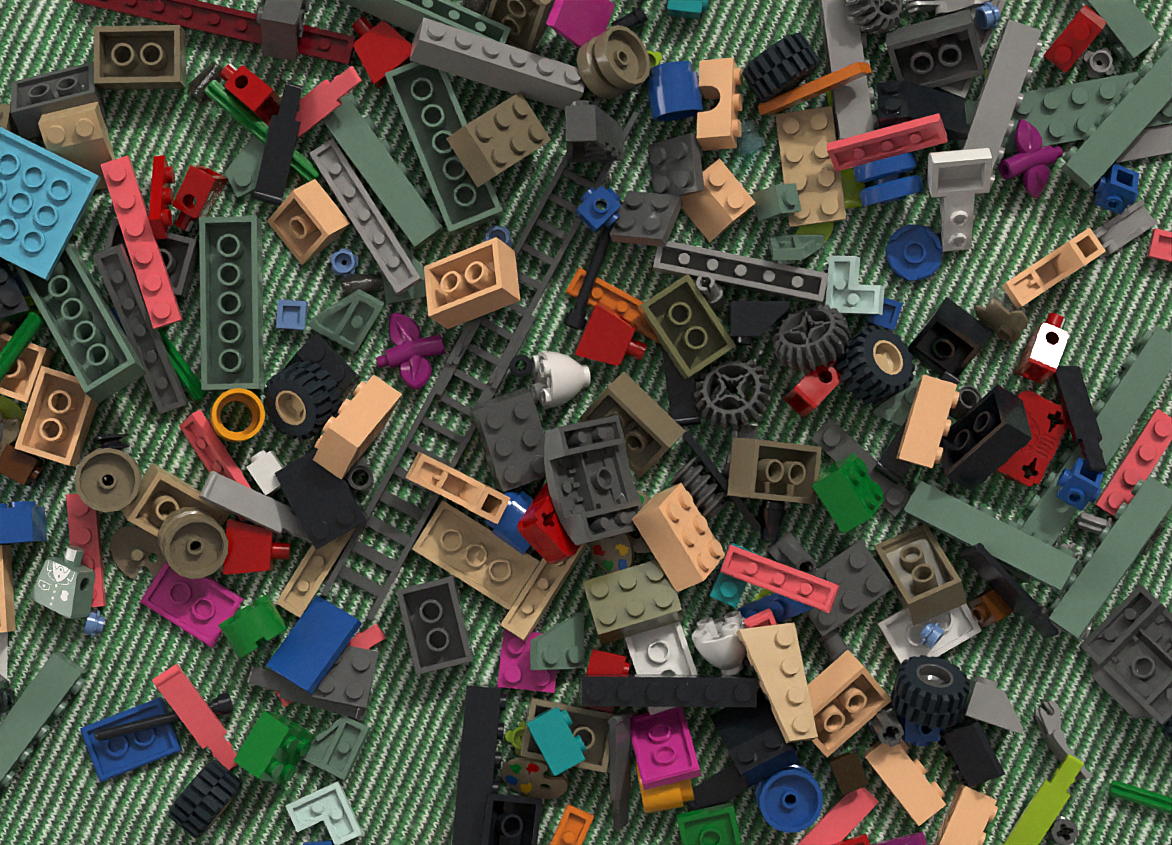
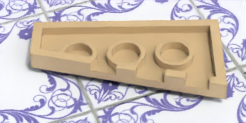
[736,622,818,743]

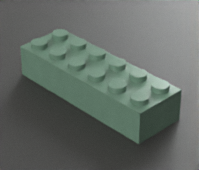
[385,62,504,237]
[199,216,264,392]
[14,238,147,404]

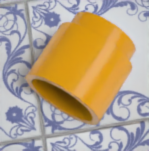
[210,388,265,442]
[635,762,694,814]

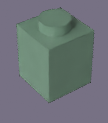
[752,183,802,221]

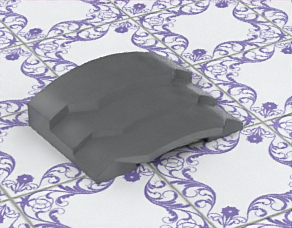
[544,415,643,545]
[1080,584,1172,725]

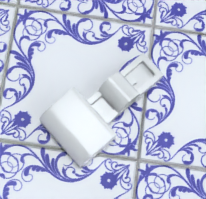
[927,148,992,252]

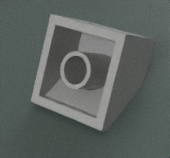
[962,675,1023,734]

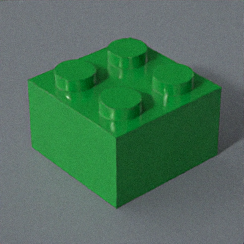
[811,452,884,534]
[233,711,315,785]

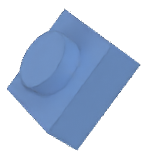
[276,299,308,331]

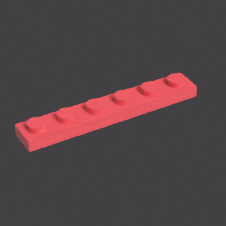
[100,155,183,330]

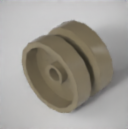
[577,25,650,100]
[74,448,143,513]
[158,507,228,579]

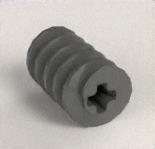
[670,457,732,519]

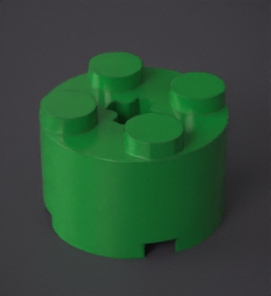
[218,594,288,659]

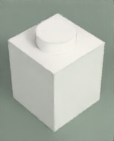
[246,450,284,496]

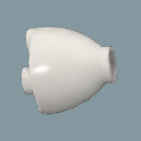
[530,351,590,408]
[692,611,747,675]

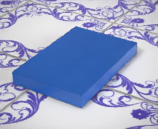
[266,595,362,695]
[80,697,182,782]

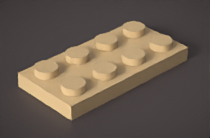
[775,106,847,228]
[412,500,540,610]

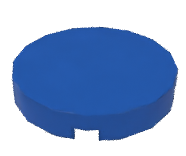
[885,224,943,281]

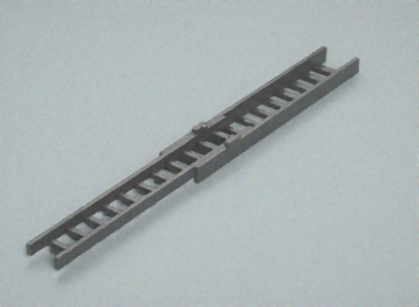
[321,96,639,621]

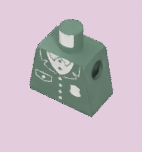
[29,545,95,619]

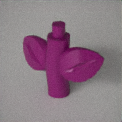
[999,119,1063,198]
[376,313,446,390]

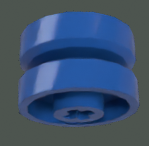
[853,152,924,207]
[754,763,823,833]

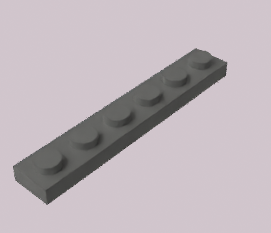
[93,244,188,414]

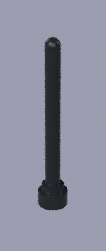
[562,200,623,331]
[94,692,234,741]

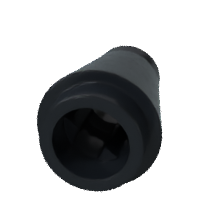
[759,499,787,542]

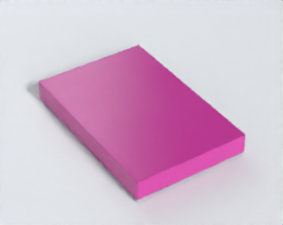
[546,0,615,49]
[140,561,245,648]
[630,707,701,790]

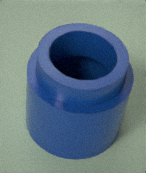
[646,61,703,122]
[485,489,534,555]

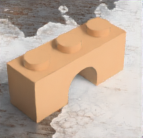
[696,58,743,151]

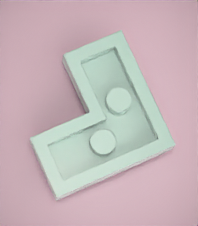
[825,256,885,315]
[286,781,363,845]

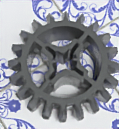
[844,0,905,35]
[772,304,850,372]
[694,355,772,432]

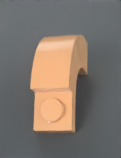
[1002,227,1106,309]
[405,452,510,524]

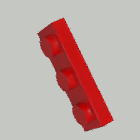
[149,155,175,239]

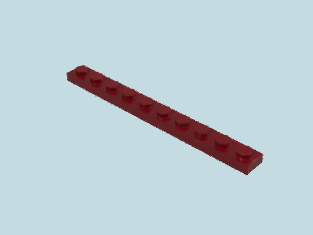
[73,0,356,66]

